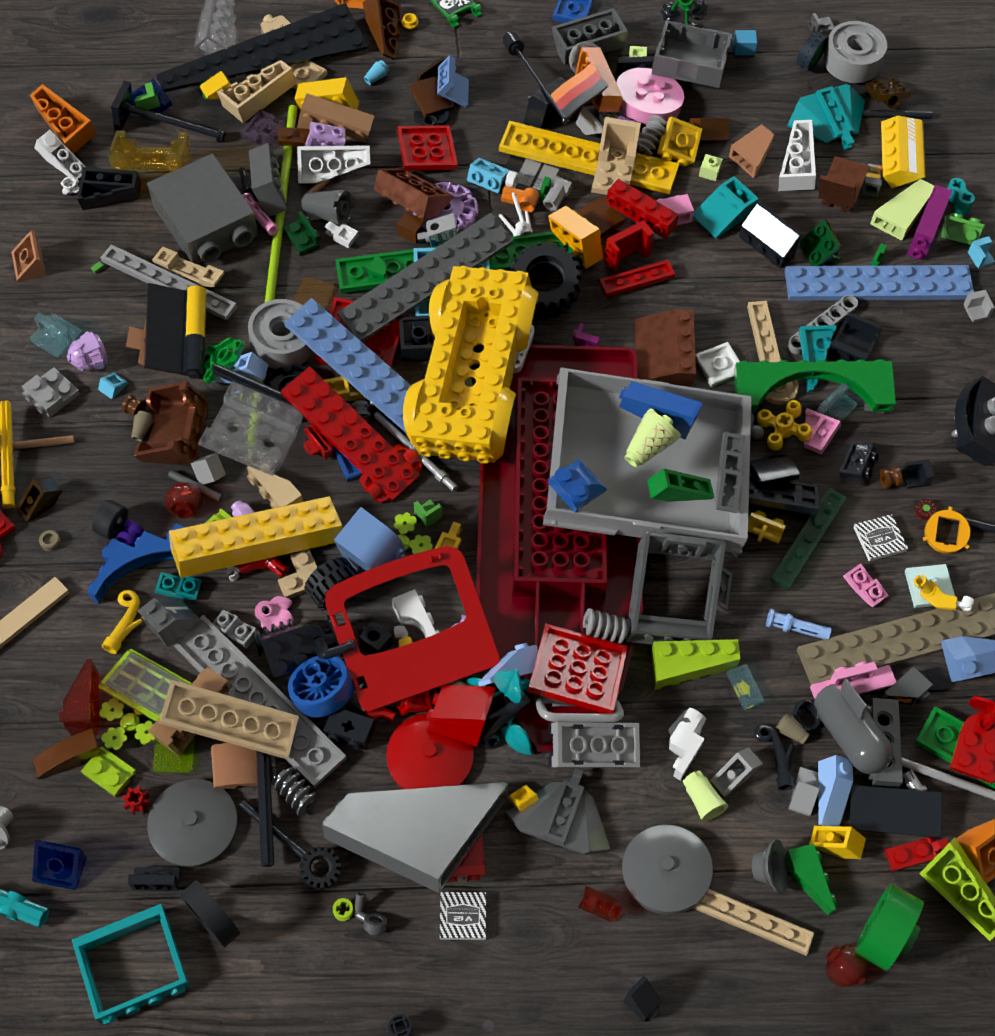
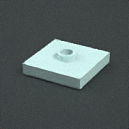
[905,564,955,608]

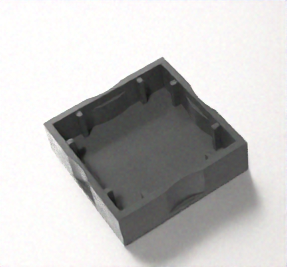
[651,20,732,88]

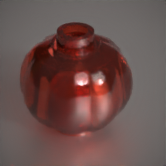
[164,482,203,519]
[825,944,868,987]

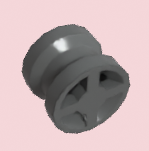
[350,400,371,422]

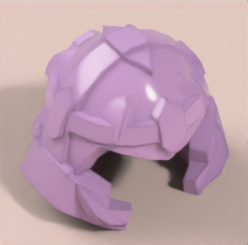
[67,332,108,371]

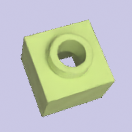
[699,154,723,181]

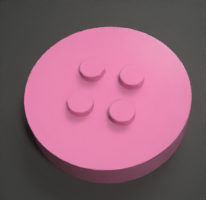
[616,68,684,124]

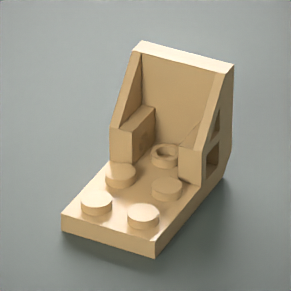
[591,117,641,195]

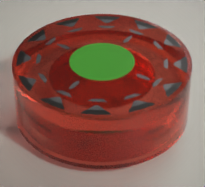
[915,499,937,520]

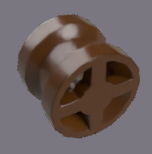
[121,394,146,417]
[879,466,902,489]

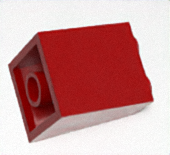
[426,685,496,747]

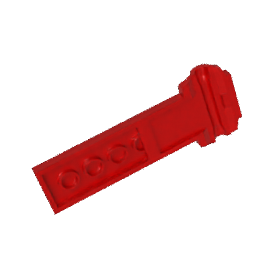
[281,367,422,504]

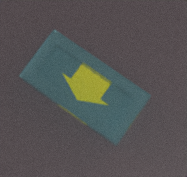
[726,664,765,710]

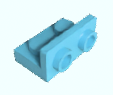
[467,158,511,193]

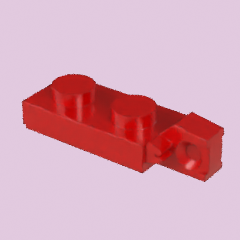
[884,837,949,872]

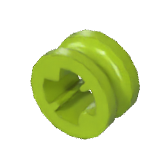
[333,898,354,921]

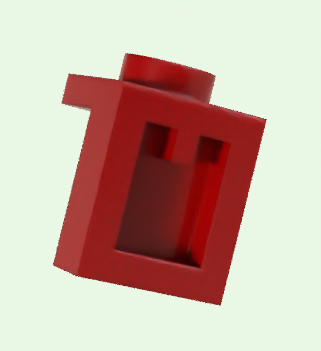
[396,690,432,716]

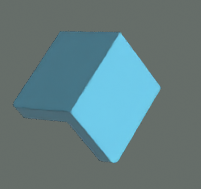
[968,236,995,269]

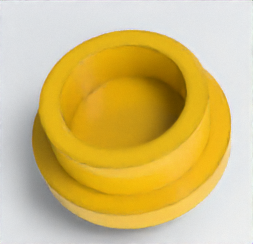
[402,13,418,29]

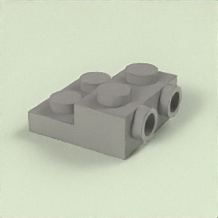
[22,367,80,417]

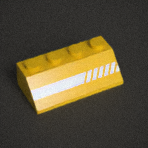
[881,116,926,189]

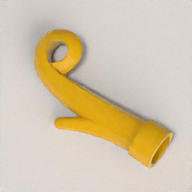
[102,590,143,654]

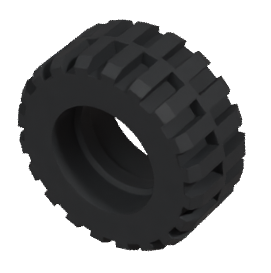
[510,242,582,318]

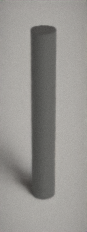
[168,470,223,502]

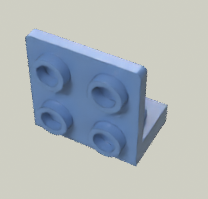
[437,55,469,107]

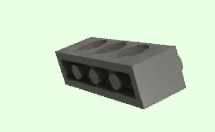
[867,698,903,789]

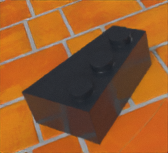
[523,77,567,129]
[77,167,142,210]

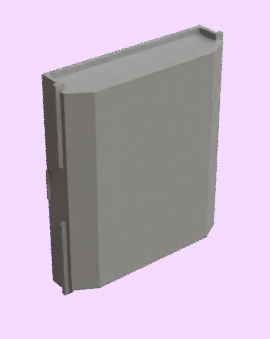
[543,368,751,554]

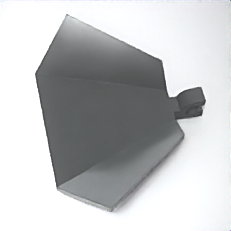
[506,768,611,855]

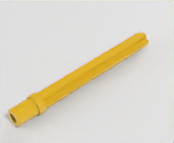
[0,400,15,509]

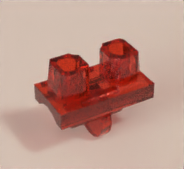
[578,886,622,922]

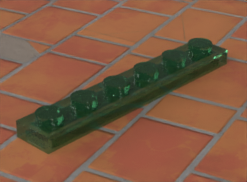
[770,488,847,591]

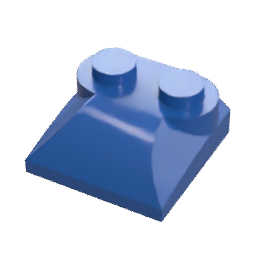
[548,459,607,513]

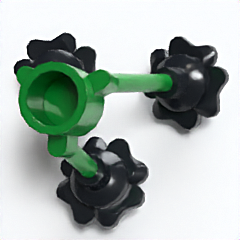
[660,0,708,27]

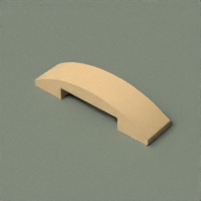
[152,246,225,287]

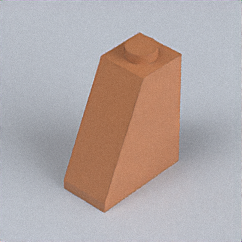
[729,124,774,178]

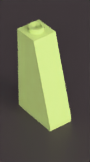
[870,179,934,240]

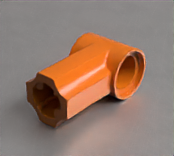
[501,186,540,212]

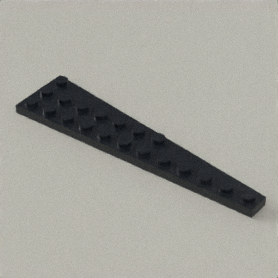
[156,3,368,92]

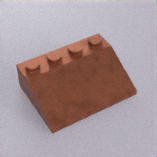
[635,309,696,386]

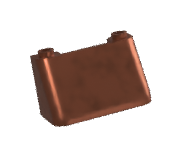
[134,381,208,465]

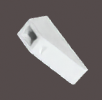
[34,130,85,179]

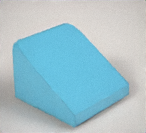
[98,373,128,399]

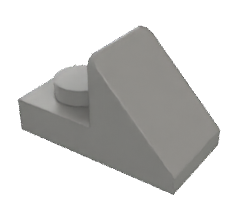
[788,767,819,816]

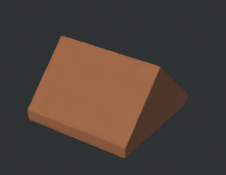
[11,230,46,282]

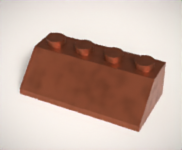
[374,168,454,219]

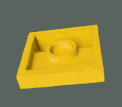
[657,117,702,167]

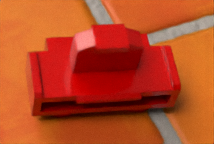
[304,424,334,460]

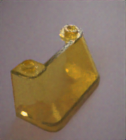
[108,131,192,172]

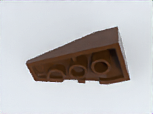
[363,0,403,60]

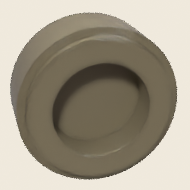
[39,530,61,551]

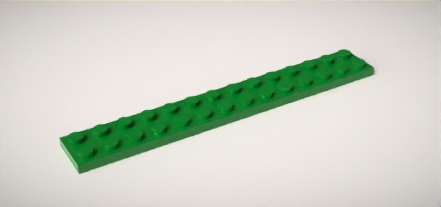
[335,231,583,294]

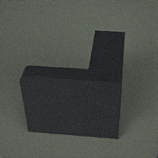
[901,459,935,489]

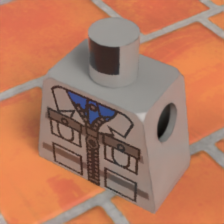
[417,213,459,247]

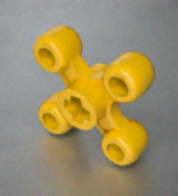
[757,400,812,451]

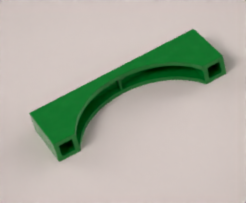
[734,359,896,413]

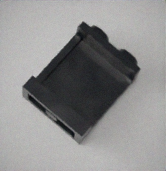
[827,312,883,362]

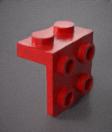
[447,835,485,883]

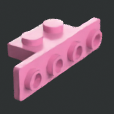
[810,661,896,699]

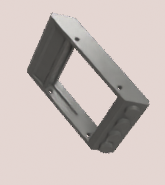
[625,531,726,645]

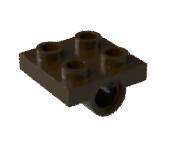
[865,78,912,109]

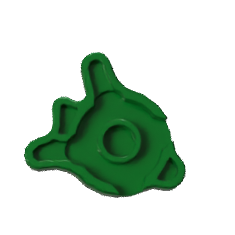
[203,338,245,384]

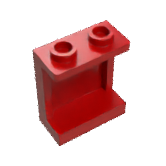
[604,220,654,273]

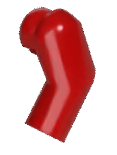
[365,706,397,723]

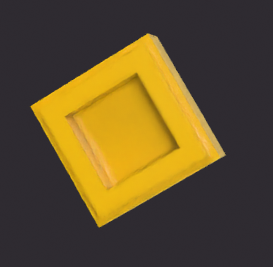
[508,785,539,812]

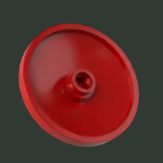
[387,713,474,789]

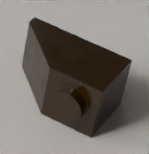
[16,477,63,522]

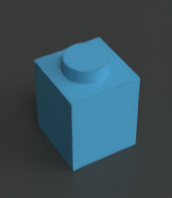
[731,30,757,55]

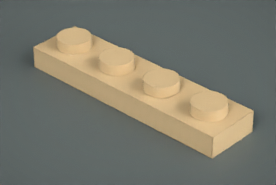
[747,301,781,362]

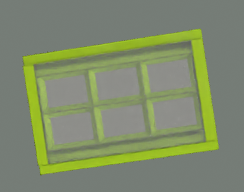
[98,648,192,722]

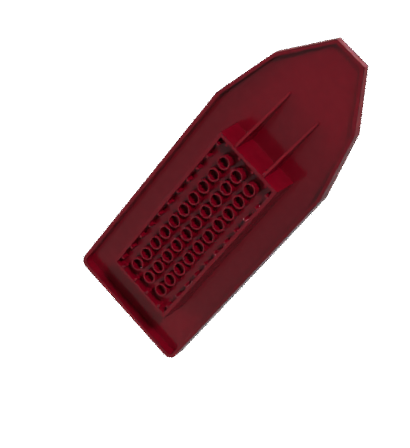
[476,345,643,752]

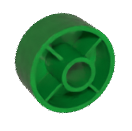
[854,883,924,971]

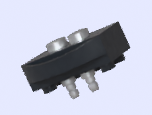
[952,376,995,466]

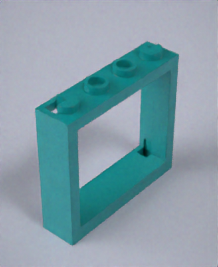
[72,904,190,1025]

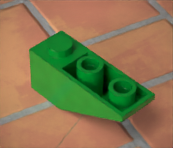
[785,844,837,916]

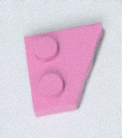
[804,408,841,455]

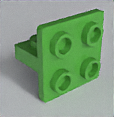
[940,213,985,245]

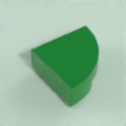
[539,176,551,202]
[870,243,887,266]
[367,256,386,279]

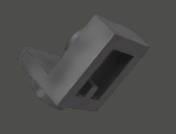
[809,13,835,35]

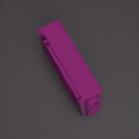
[907,184,953,261]

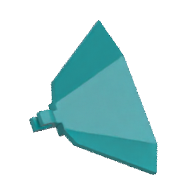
[787,84,865,150]

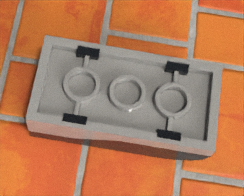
[548,722,640,768]

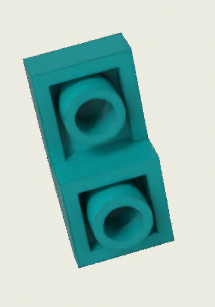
[155,572,202,600]

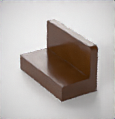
[690,118,729,140]

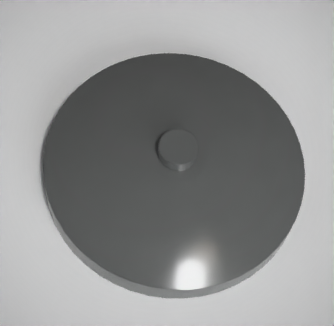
[147,779,238,868]
[622,825,713,915]

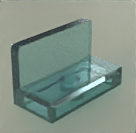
[817,382,858,422]

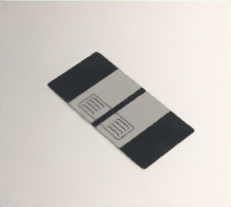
[504,155,574,190]

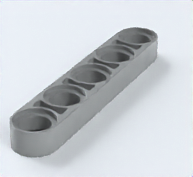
[788,295,858,354]

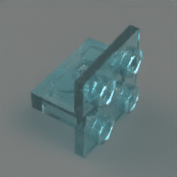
[29,313,83,358]

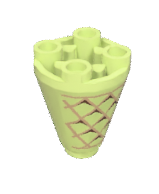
[624,408,681,467]

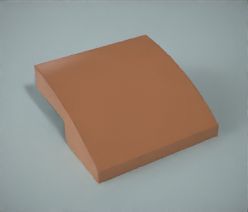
[211,743,258,789]

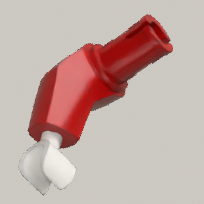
[226,556,289,581]

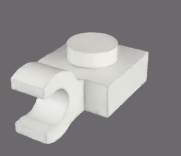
[325,221,358,248]

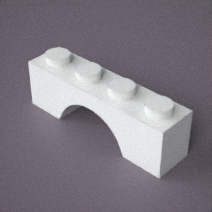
[392,589,439,638]

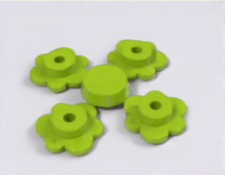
[394,512,433,554]
[99,693,157,750]

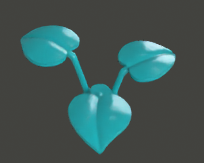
[466,669,534,755]

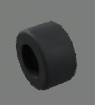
[92,500,128,540]

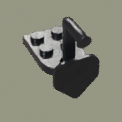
[260,615,356,678]

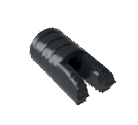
[239,167,256,198]

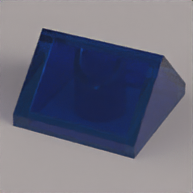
[32,840,87,890]

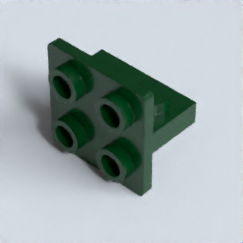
[799,219,843,266]

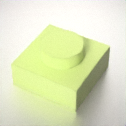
[629,46,647,57]

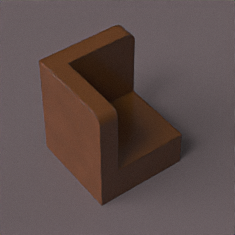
[397,211,424,243]

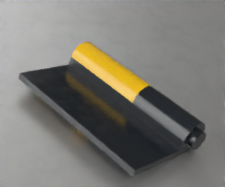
[144,283,206,379]

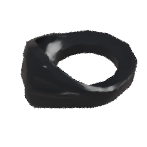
[793,699,821,731]

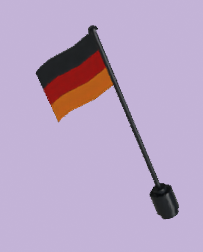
[503,31,608,123]

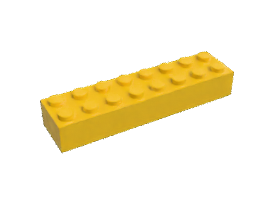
[169,496,342,578]

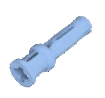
[766,609,831,639]

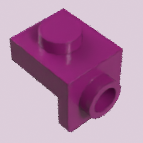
[572,323,599,346]

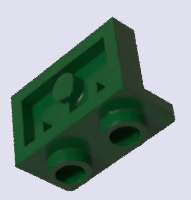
[283,212,321,256]

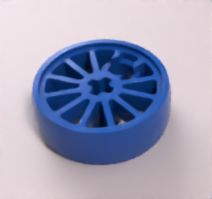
[288,656,354,717]

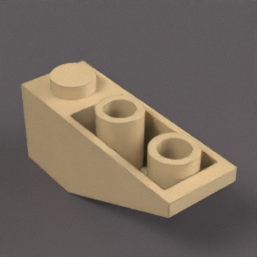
[247,465,303,509]

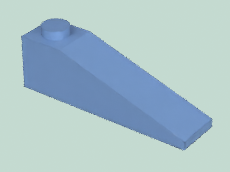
[941,636,995,682]

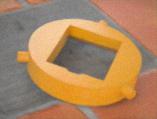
[923,507,970,554]

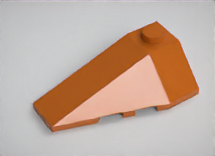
[956,819,995,884]

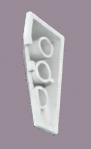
[297,146,370,183]

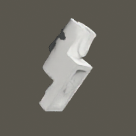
[668,708,706,781]

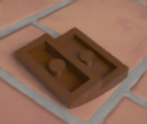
[409,77,455,117]
[577,196,626,238]

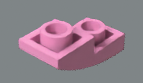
[843,564,888,607]

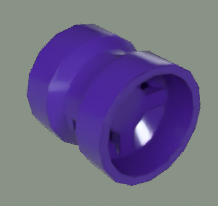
[116,520,144,547]

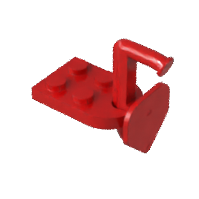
[949,696,995,784]

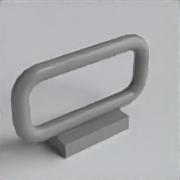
[536,696,624,722]

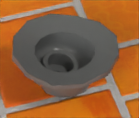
[752,839,787,894]

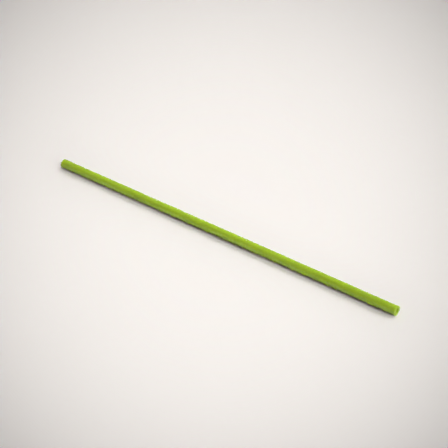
[246,105,298,457]

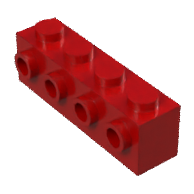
[606,179,679,239]

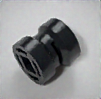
[388,1014,413,1036]

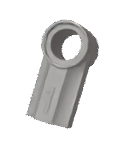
[543,175,573,212]

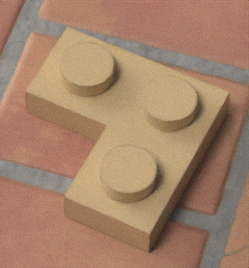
[278,549,317,599]

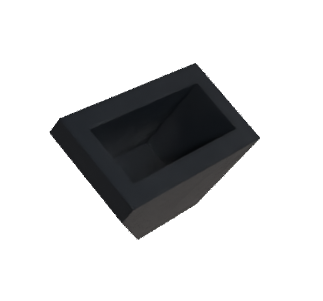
[623,976,662,1022]

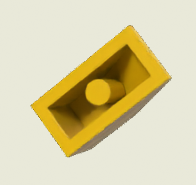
[809,826,866,859]

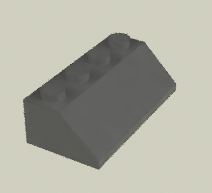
[552,8,628,65]

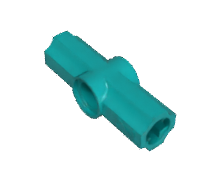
[0,889,49,928]

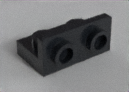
[839,441,879,486]
[128,867,180,891]

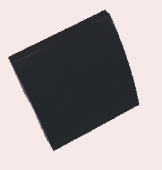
[749,454,800,487]

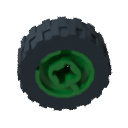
[796,30,829,71]

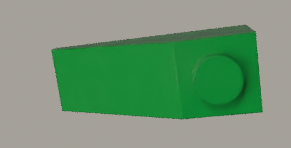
[647,468,715,502]

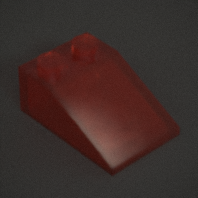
[59,659,100,736]

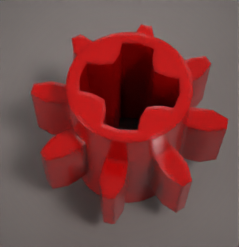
[122,786,151,815]

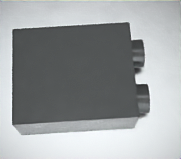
[147,153,258,264]

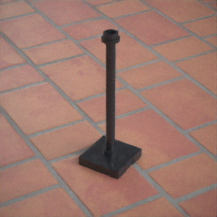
[111,80,226,142]

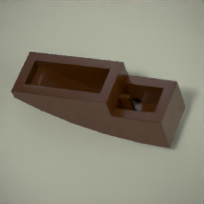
[33,728,101,779]

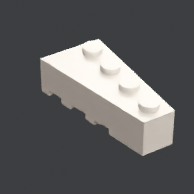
[778,120,816,191]

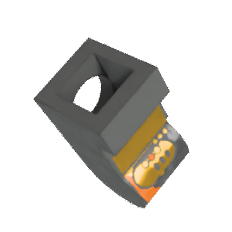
[861,163,883,197]

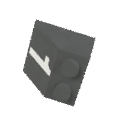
[138,598,202,647]

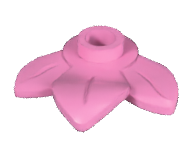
[255,596,294,631]

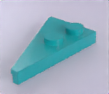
[799,325,836,392]

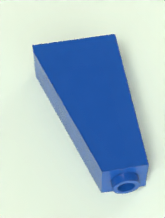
[619,381,703,440]

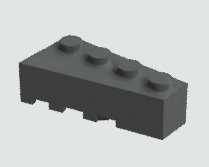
[249,143,287,217]

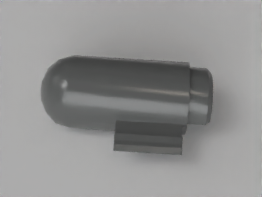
[814,679,893,774]

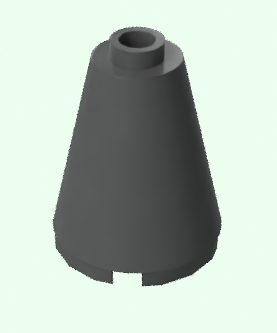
[300,190,353,226]

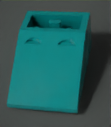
[693,176,759,239]

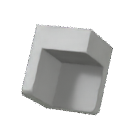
[963,290,994,322]
[191,453,226,485]

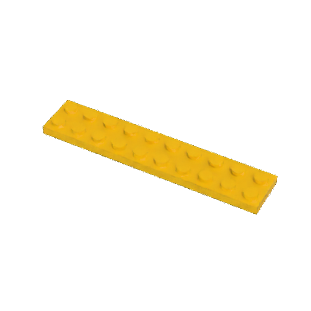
[499,121,679,195]

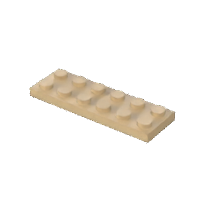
[159,680,299,759]

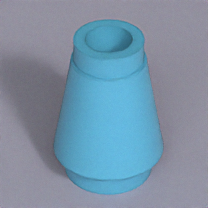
[364,60,389,85]

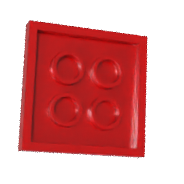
[397,125,458,171]

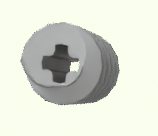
[637,115,667,156]
[583,608,630,644]

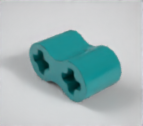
[947,178,975,215]

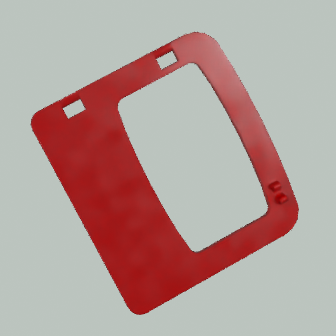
[325,546,499,711]

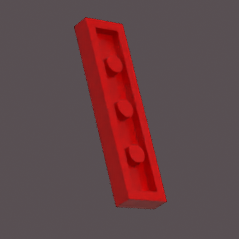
[599,260,675,298]

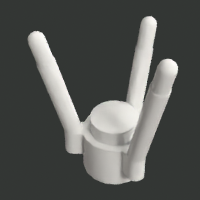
[499,193,533,236]

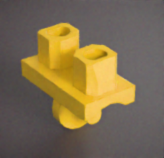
[748,510,786,544]

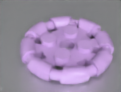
[413,182,478,232]

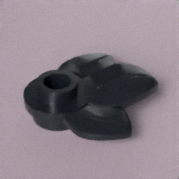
[414,111,449,126]

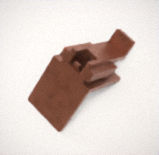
[819,156,869,212]

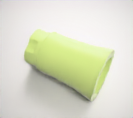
[683,770,728,822]

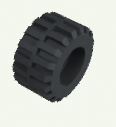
[304,557,358,611]

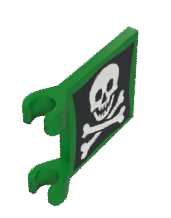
[430,0,482,28]

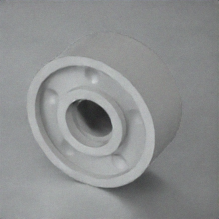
[823,21,887,83]
[248,299,313,369]

